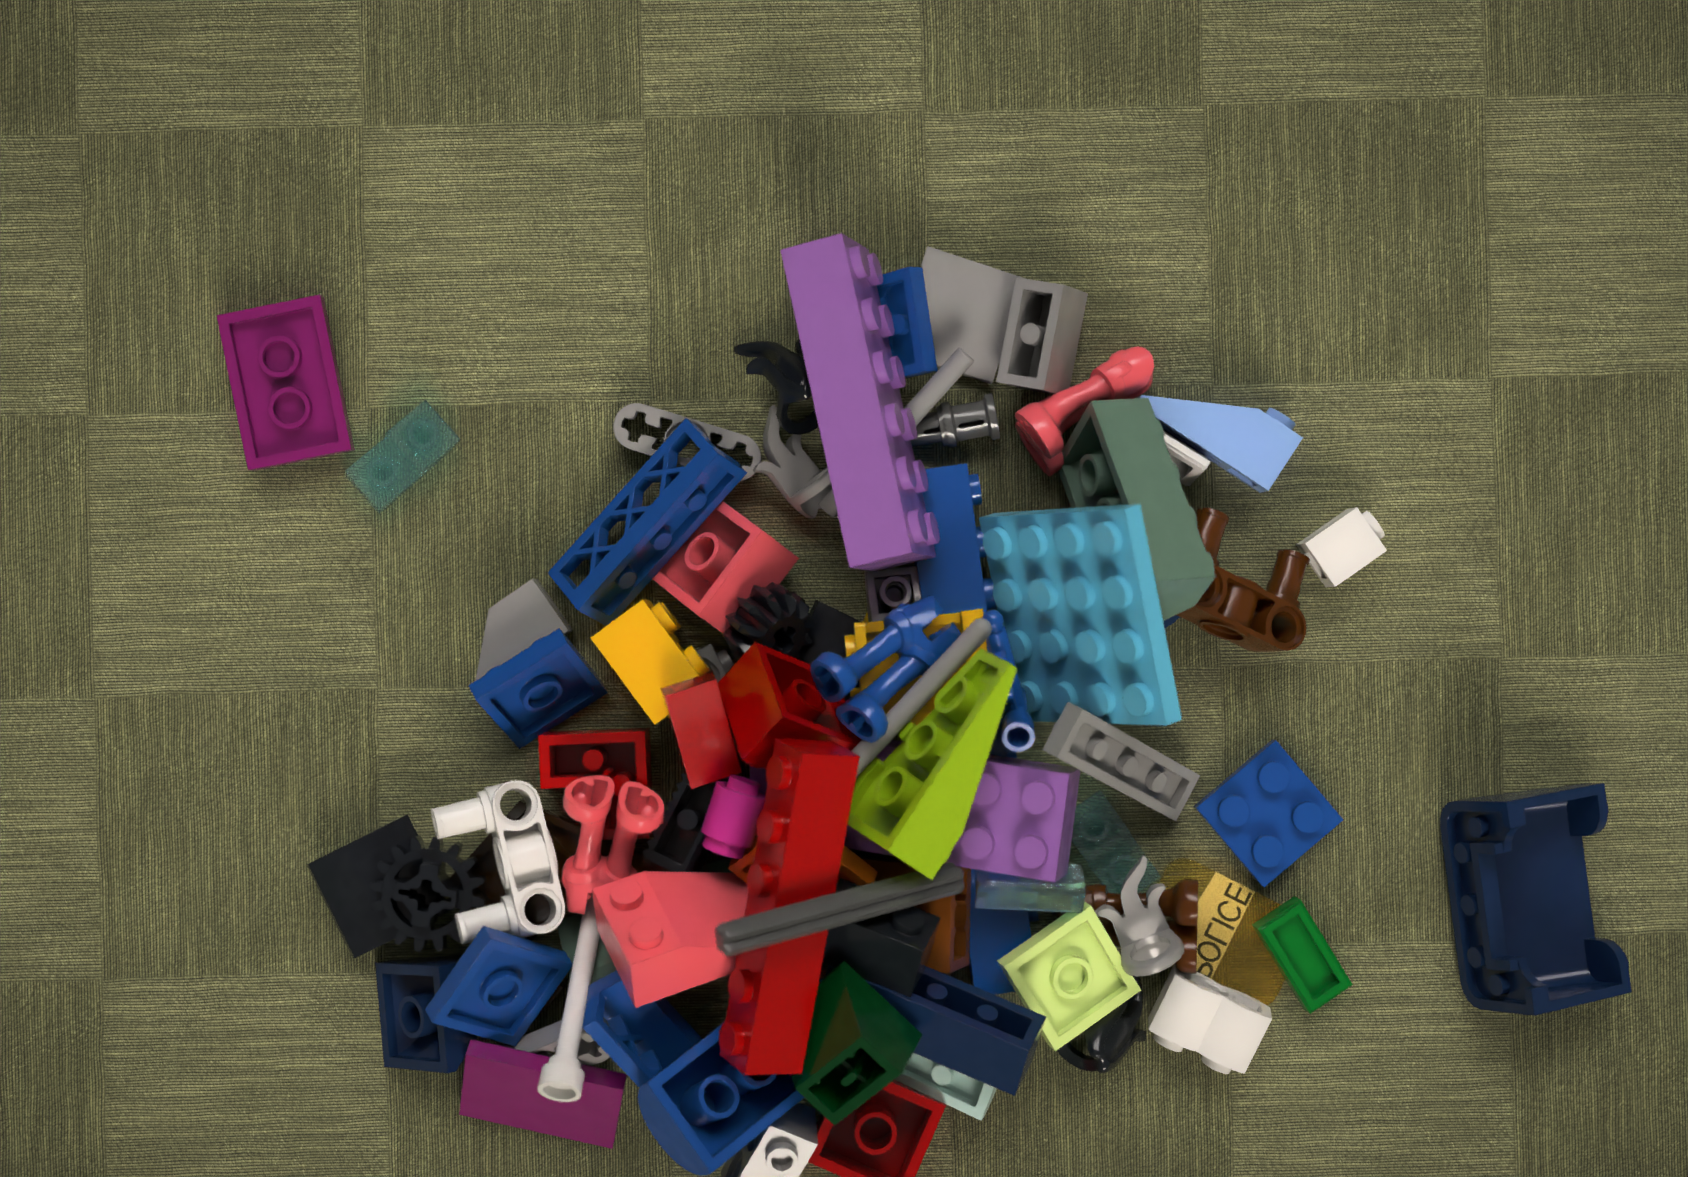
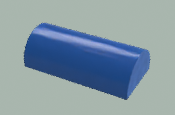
[638,1021,804,1176]

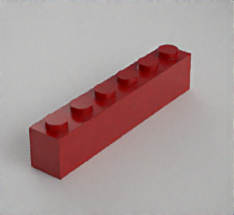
[719,738,860,1075]

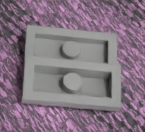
[921,246,1026,384]

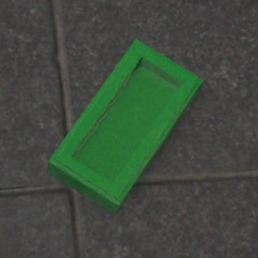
[1252,896,1353,1014]

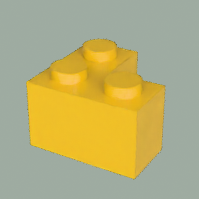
[591,599,710,725]

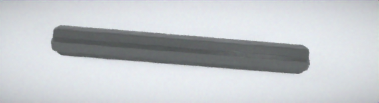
[715,862,965,956]

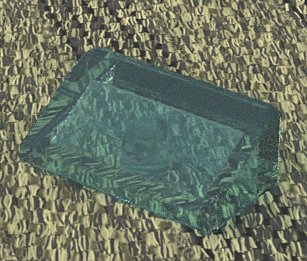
[974,864,1086,913]

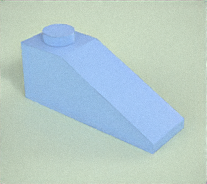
[1138,395,1303,493]

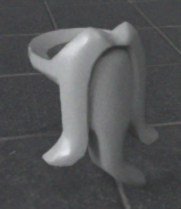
[753,405,832,519]
[1095,855,1184,977]

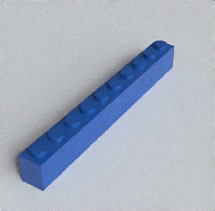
[914,463,1038,995]

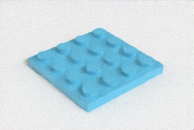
[979,504,1182,726]

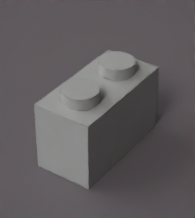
[996,277,1088,394]

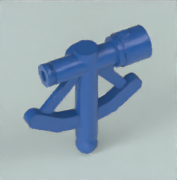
[982,610,1035,752]

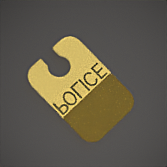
[1157,857,1285,1005]

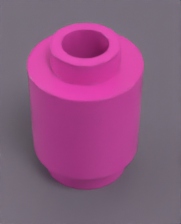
[701,775,765,859]

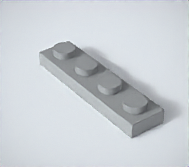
[1042,702,1201,821]

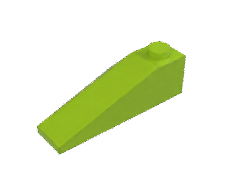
[848,648,1018,880]

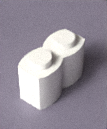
[1148,964,1272,1074]

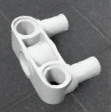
[431,780,565,944]

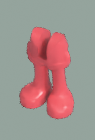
[1015,346,1154,476]
[560,775,665,915]

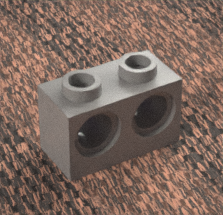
[721,1102,818,1177]

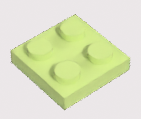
[997,901,1141,1051]

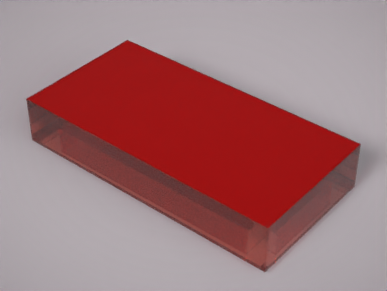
[661,672,742,789]

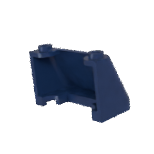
[1440,783,1632,1016]

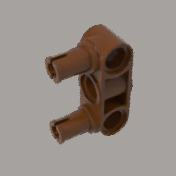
[1177,508,1310,652]

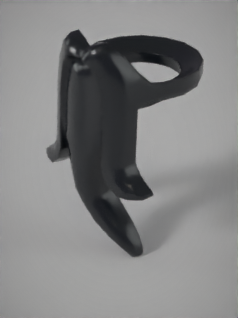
[734,339,819,435]
[1057,976,1146,1073]

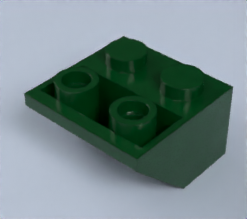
[791,961,923,1126]

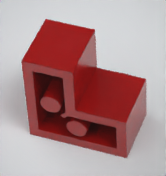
[538,727,652,840]

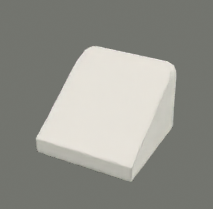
[1163,430,1210,486]

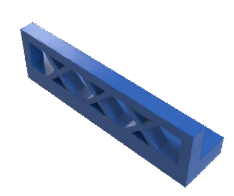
[548,418,747,626]
[582,970,702,1088]

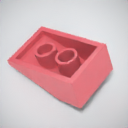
[592,871,749,1008]

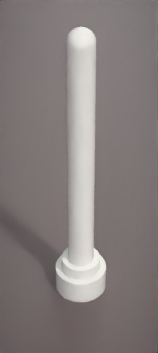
[538,892,600,1102]

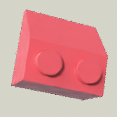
[652,501,799,633]

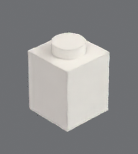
[1296,507,1387,587]

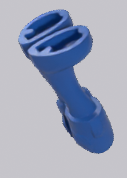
[810,595,962,743]

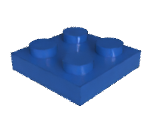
[468,628,608,749]
[1194,739,1343,887]
[425,926,573,1046]

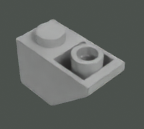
[475,578,573,681]

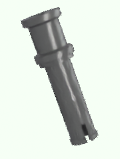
[911,393,1001,448]

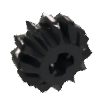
[722,582,816,661]

